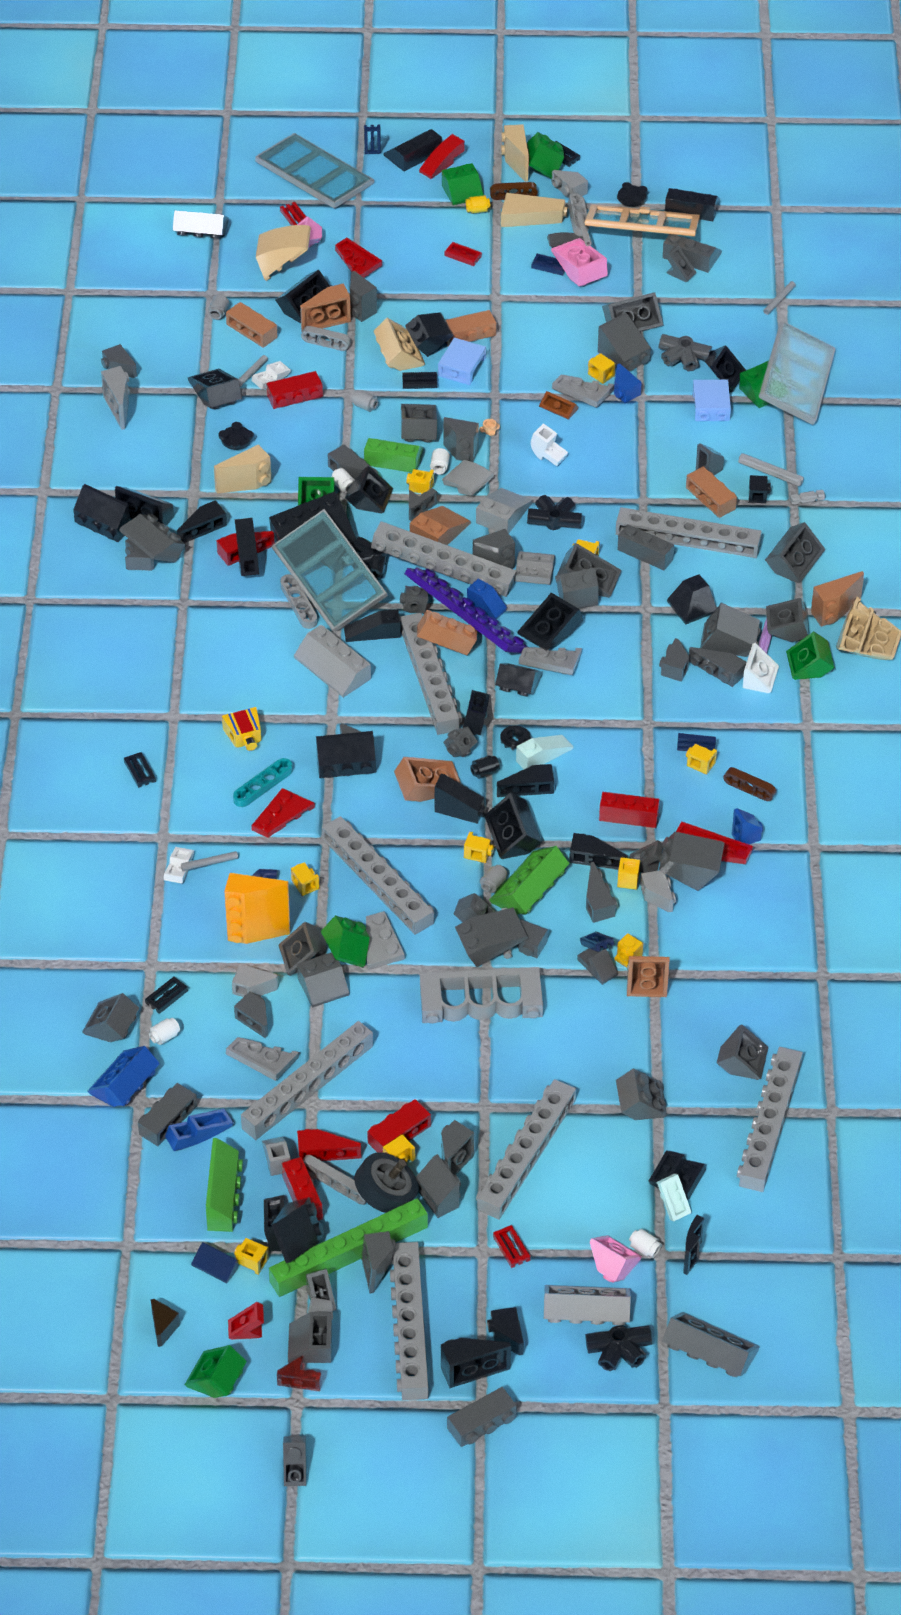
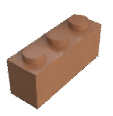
[226,302,277,348]
[446,310,496,347]
[686,466,737,518]
[417,610,477,655]

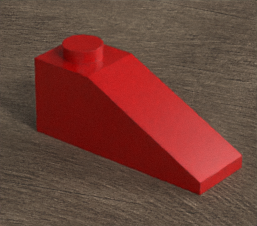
[216,531,275,566]
[297,1129,361,1161]

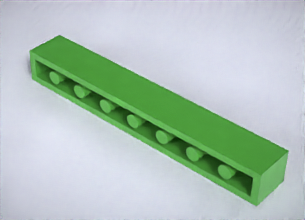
[269,1198,428,1297]

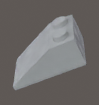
[101,366,130,430]
[476,488,533,533]

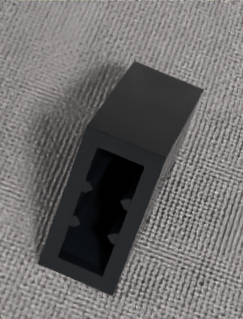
[434,773,487,824]

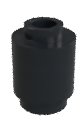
[470,755,500,779]

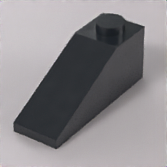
[177,500,227,543]
[344,609,401,642]
[463,690,490,735]
[497,764,554,797]
[569,833,628,870]
[264,1195,286,1252]

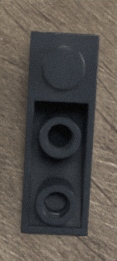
[234,518,259,576]

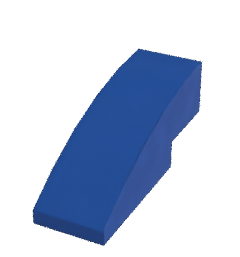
[165,1109,233,1151]

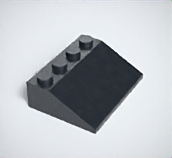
[269,491,356,568]

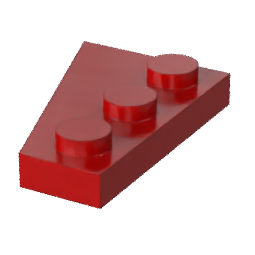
[335,237,382,278]

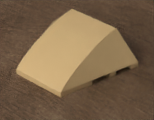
[256,225,311,281]
[836,597,901,660]

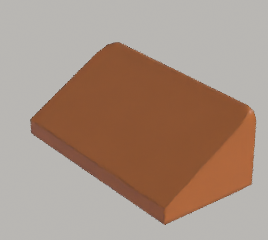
[539,391,579,420]

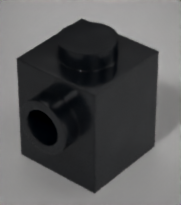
[748,475,771,504]

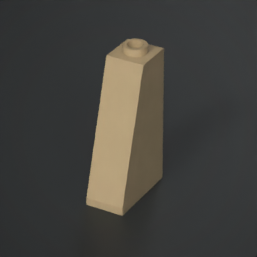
[501,193,568,227]

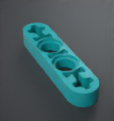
[233,758,292,807]

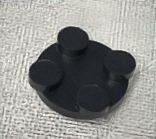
[617,182,648,207]
[218,422,254,450]

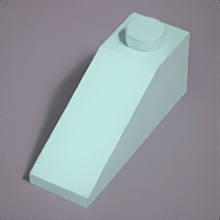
[516,735,573,769]

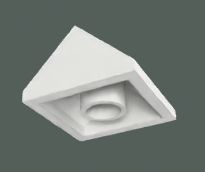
[743,643,779,693]

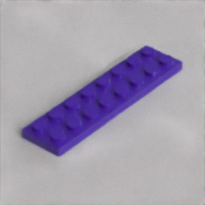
[404,567,528,653]

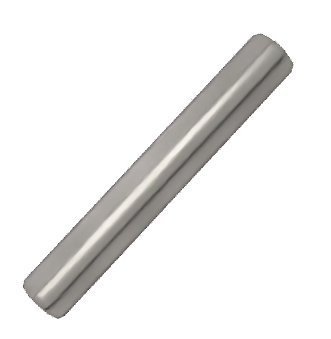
[738,453,804,486]

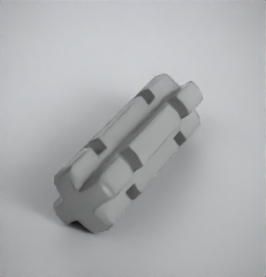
[790,490,825,505]

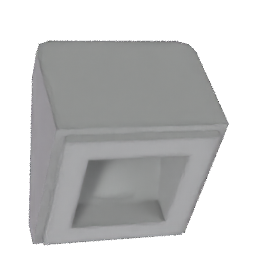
[308,1297,333,1320]

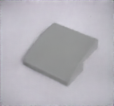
[442,460,494,496]
[514,551,555,585]

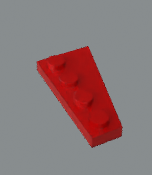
[676,821,753,864]

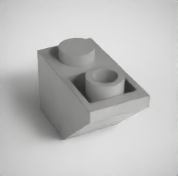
[551,170,588,198]
[640,871,676,912]
[232,964,279,997]
[262,1137,290,1176]

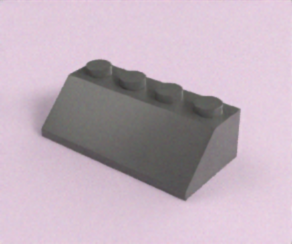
[662,1312,760,1377]

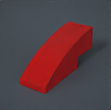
[419,134,465,179]

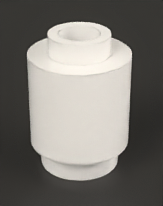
[430,448,450,475]
[331,468,355,493]
[149,1018,180,1045]
[629,1229,662,1258]

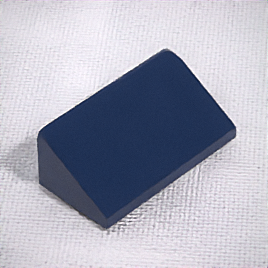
[191,1242,238,1284]

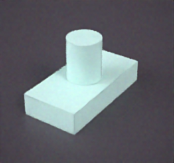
[657,1174,691,1221]

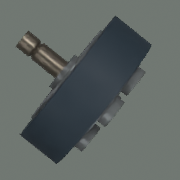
[354,1152,418,1213]

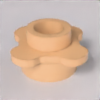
[479,419,500,436]

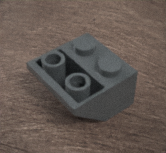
[616,1068,667,1120]
[416,1154,461,1218]
[288,1312,332,1363]

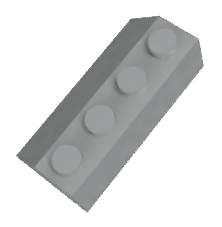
[294,625,371,698]
[544,1285,631,1325]

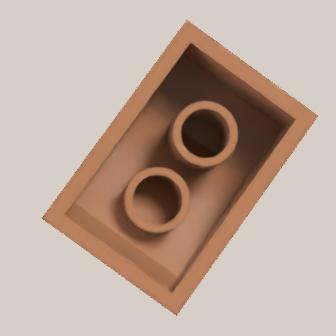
[300,283,351,332]
[410,506,471,545]
[811,571,864,627]
[394,757,461,802]
[627,956,670,997]

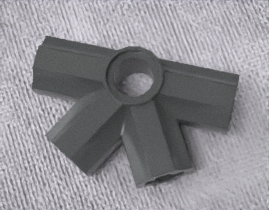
[659,334,712,372]

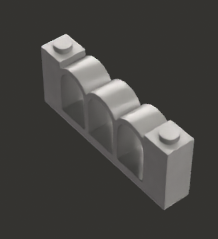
[420,967,543,1024]

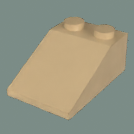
[501,124,529,182]
[214,445,271,494]

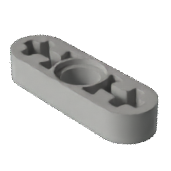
[301,326,351,351]

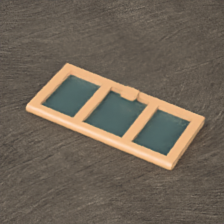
[585,204,700,237]

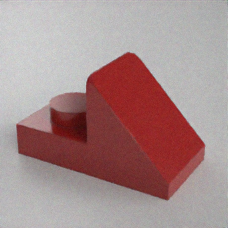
[228,1302,264,1340]

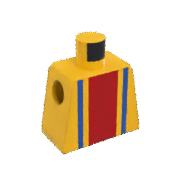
[222,707,261,751]

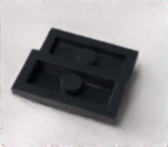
[648,1150,706,1200]
[683,1215,704,1275]

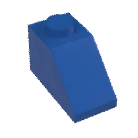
[614,363,642,403]
[467,578,507,619]
[732,808,763,845]

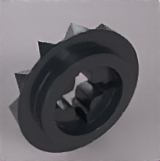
[500,725,530,751]

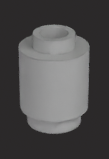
[208,295,229,320]
[351,390,378,412]
[480,865,507,893]

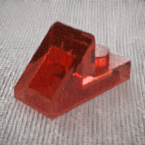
[277,1356,322,1392]

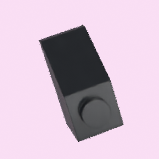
[487,1307,524,1355]

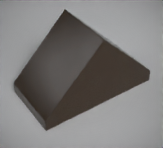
[150,1299,180,1347]

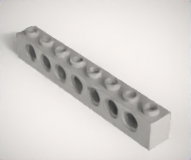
[615,507,762,558]
[371,521,516,597]
[400,613,462,735]
[322,816,434,935]
[241,1021,373,1140]
[737,1047,803,1192]
[476,1079,576,1220]
[390,1242,428,1400]

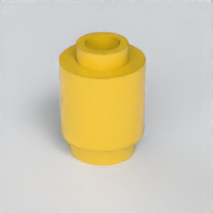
[465,195,490,214]

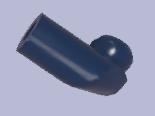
[252,869,278,879]

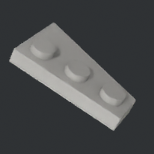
[552,374,614,408]
[519,647,582,675]
[366,911,405,970]
[226,1037,299,1081]

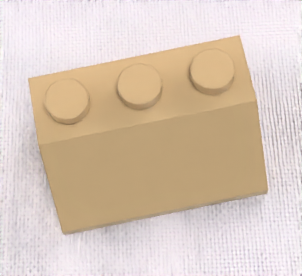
[374,318,425,371]

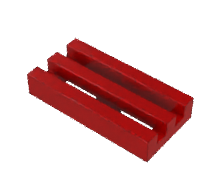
[280,202,306,226]
[444,242,482,266]
[493,1225,530,1268]

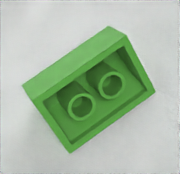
[364,438,424,473]

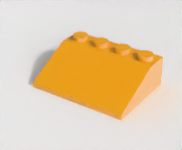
[224,873,291,944]

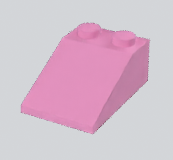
[551,238,608,286]

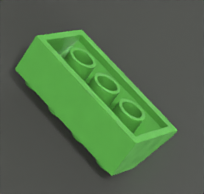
[489,846,570,915]
[206,1138,243,1232]

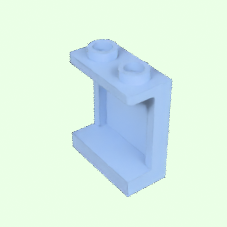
[438,338,486,385]
[692,379,731,421]

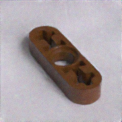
[490,182,538,200]
[723,767,777,801]

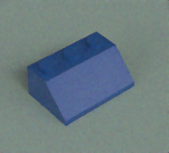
[87,1046,160,1107]

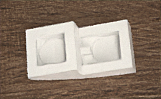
[251,361,291,390]
[164,847,194,884]

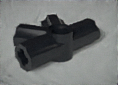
[527,495,582,530]
[352,537,387,580]
[585,1326,652,1372]

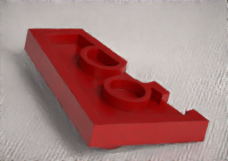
[251,788,315,838]

